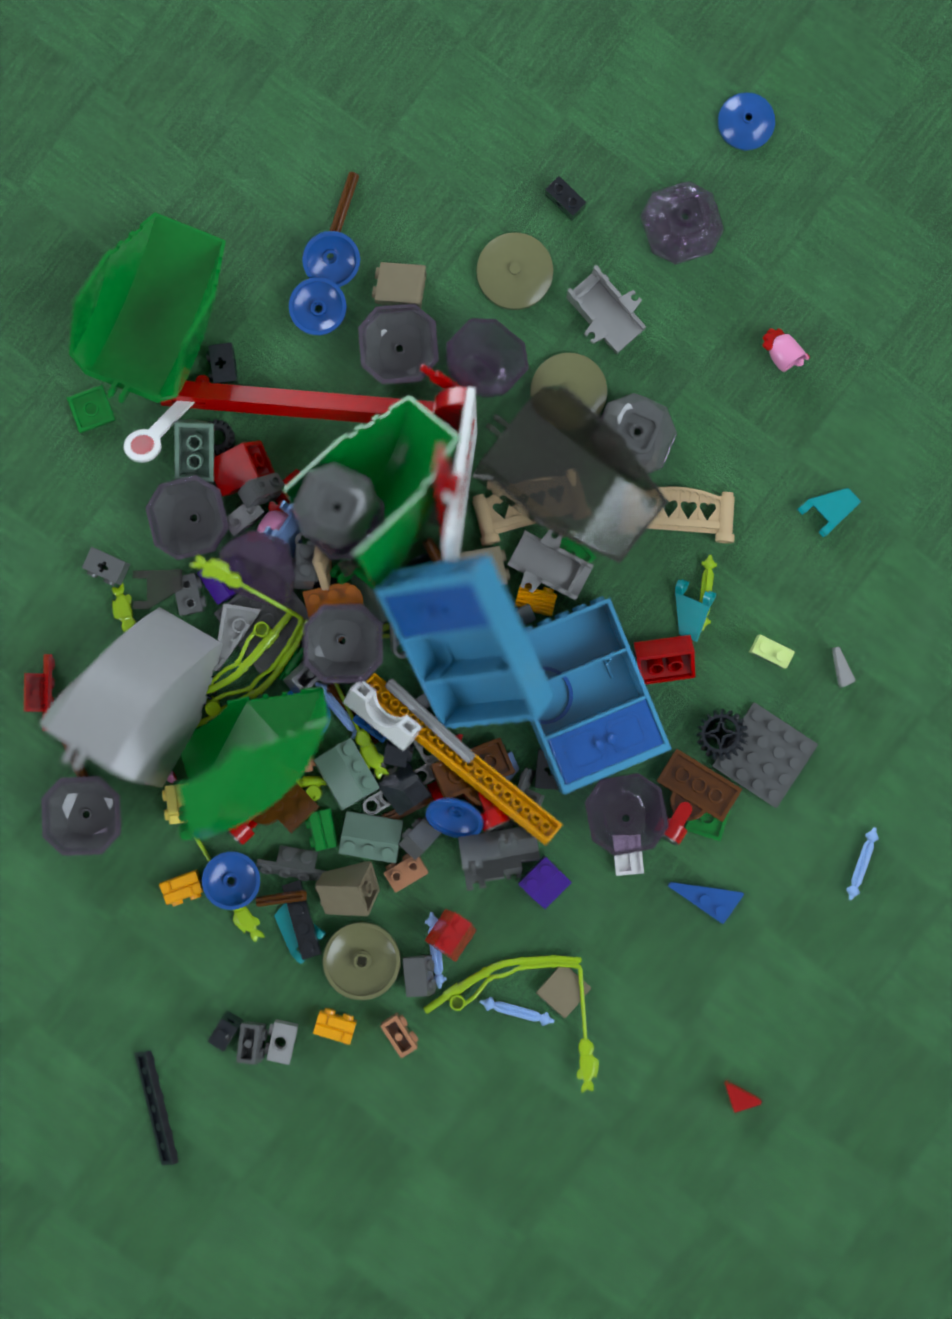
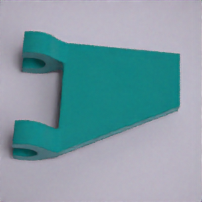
[797,488,861,537]
[675,579,717,642]
[274,903,327,964]

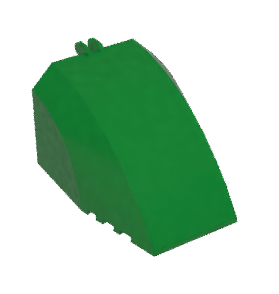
[69,212,226,404]
[283,395,461,591]

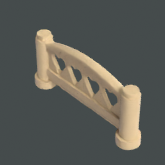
[472,469,593,546]
[619,484,735,543]

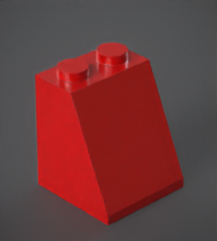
[214,441,275,497]
[424,909,477,962]

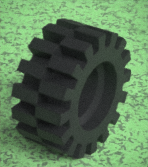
[208,419,235,456]

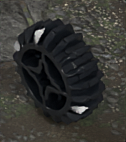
[696,709,749,761]

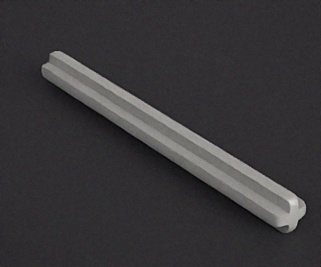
[385,679,475,763]

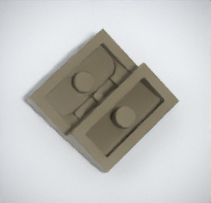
[536,967,591,1019]

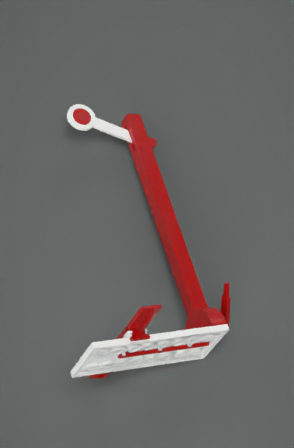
[124,365,477,562]

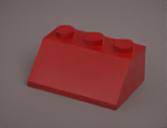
[634,635,695,685]

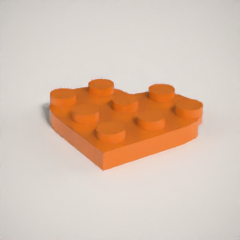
[302,582,363,642]

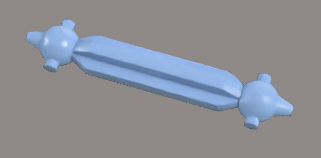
[315,682,357,739]
[846,827,879,900]
[425,912,446,989]
[480,997,554,1026]

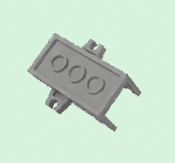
[566,265,646,354]
[507,529,594,600]

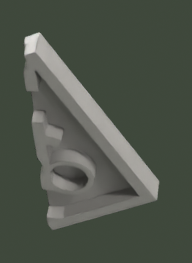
[213,604,261,671]

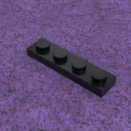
[282,880,322,960]

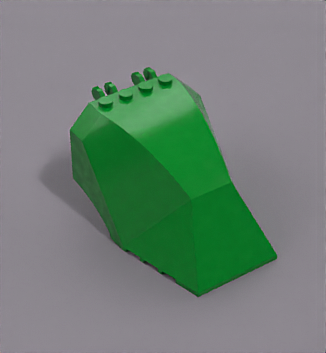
[177,686,330,840]

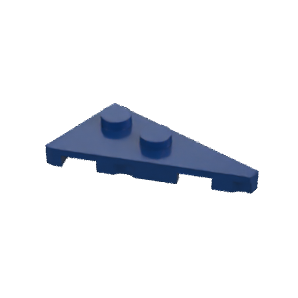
[667,882,744,924]

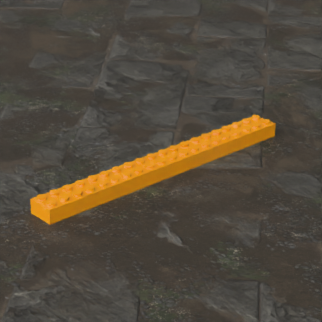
[366,673,562,846]

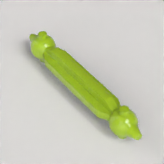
[699,555,717,631]

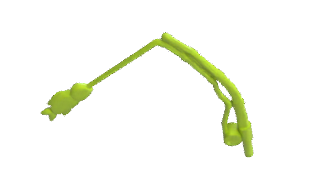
[190,556,309,728]
[112,582,293,694]
[332,622,390,779]
[195,776,327,942]
[423,955,599,1093]

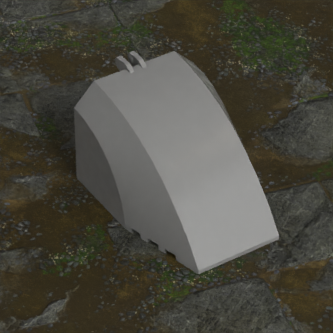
[39,607,223,788]

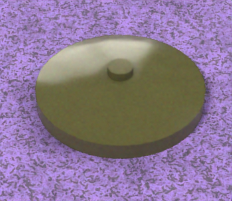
[477,232,553,310]
[531,353,607,430]
[323,922,400,1000]

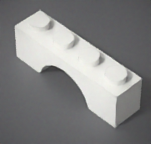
[343,679,422,751]

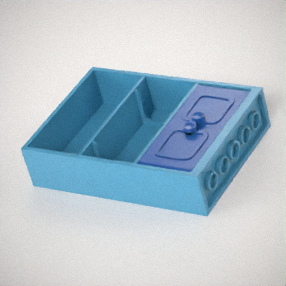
[375,554,554,729]
[524,596,671,794]

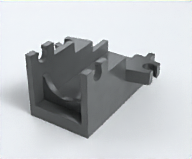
[458,827,540,891]

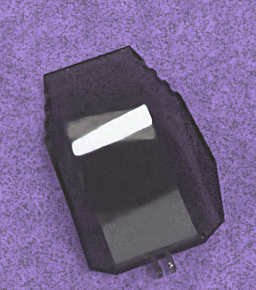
[472,385,668,563]

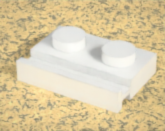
[612,835,644,876]

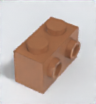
[384,853,429,893]
[380,1012,419,1059]

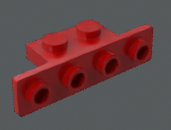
[24,654,55,731]

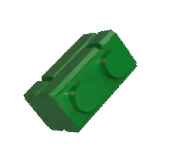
[305,808,339,851]

